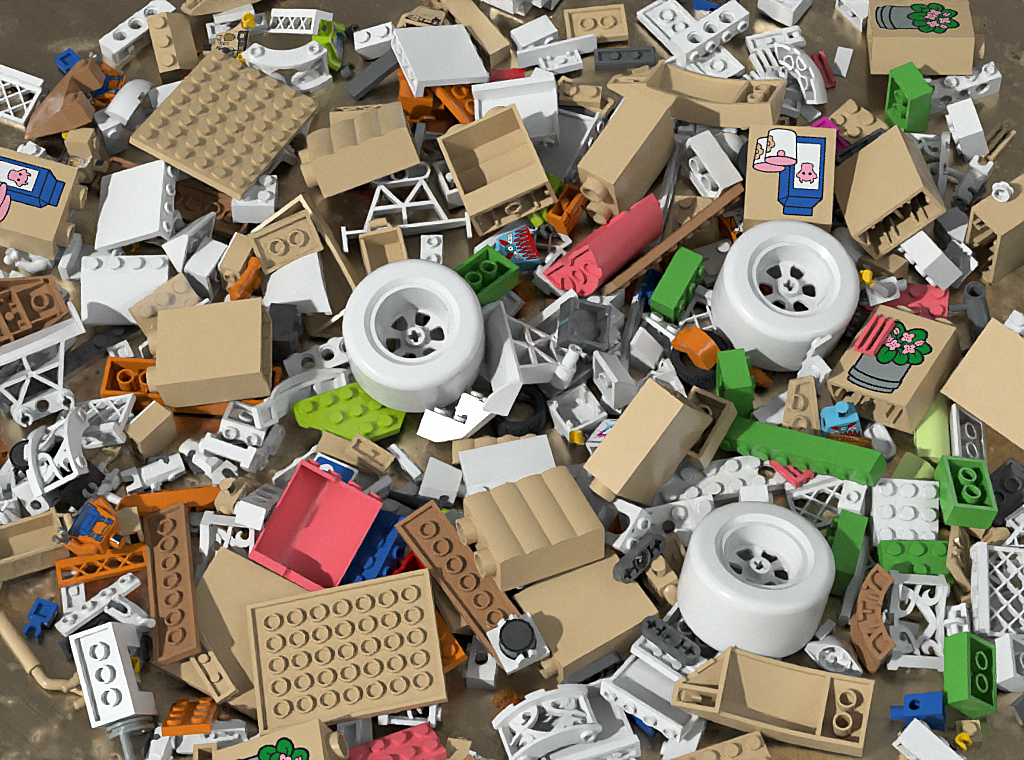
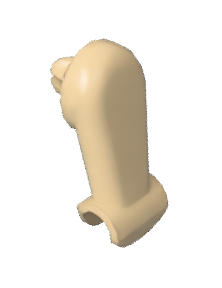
[88,444,121,467]

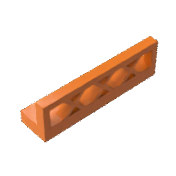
[55,541,147,588]

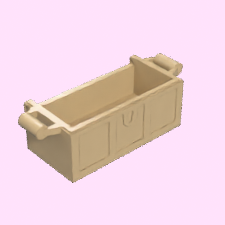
[358,217,409,275]
[0,507,75,582]

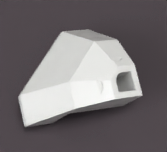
[417,387,497,442]

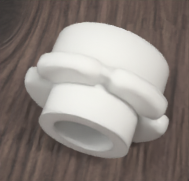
[992,181,1014,202]

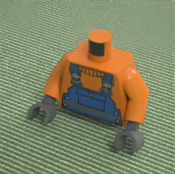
[83,51,127,112]
[52,483,126,556]

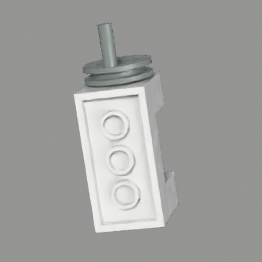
[69,622,158,760]

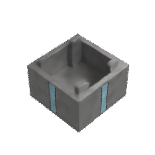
[556,297,612,355]

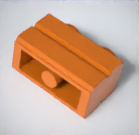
[545,183,590,235]

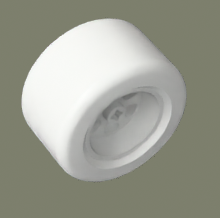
[711,219,860,372]
[342,259,486,413]
[677,501,835,659]

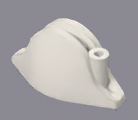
[804,636,863,678]

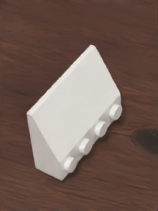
[81,255,171,326]
[458,434,556,496]

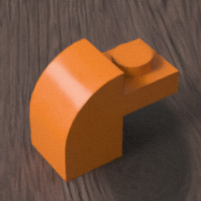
[670,326,720,371]

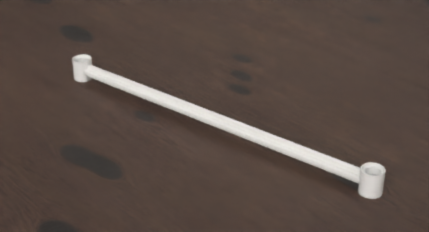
[600,133,691,416]

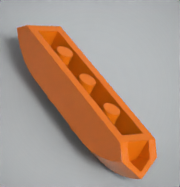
[115,484,221,520]

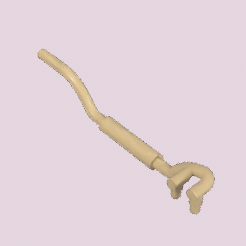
[0,582,86,710]

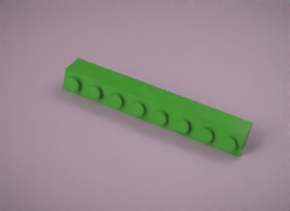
[719,416,888,487]

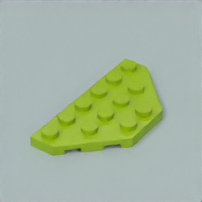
[290,381,407,442]

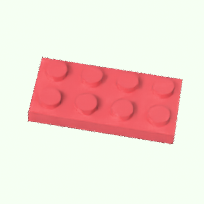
[860,283,949,320]
[345,722,447,760]

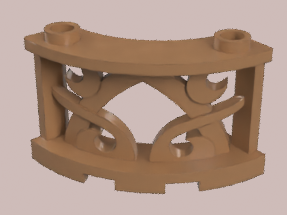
[850,563,896,675]

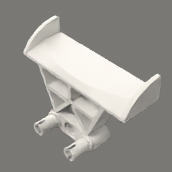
[341,161,472,253]
[481,300,582,416]
[0,301,86,427]

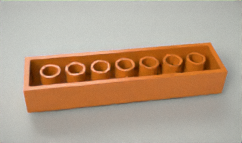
[100,356,284,415]

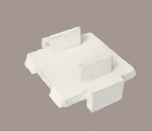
[944,239,979,289]

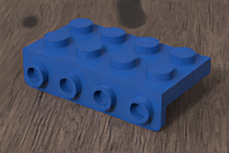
[338,509,407,586]

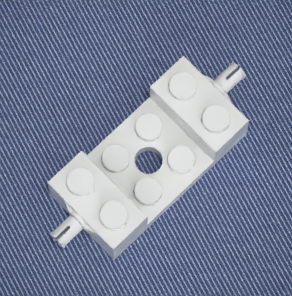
[617,494,716,559]

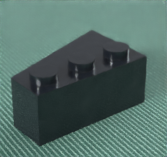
[46,443,106,511]

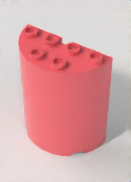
[542,193,663,297]
[248,458,383,592]

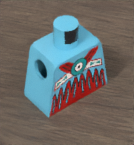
[495,225,541,272]
[819,401,863,442]

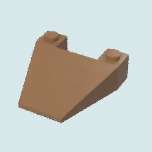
[24,57,105,140]
[0,275,69,369]

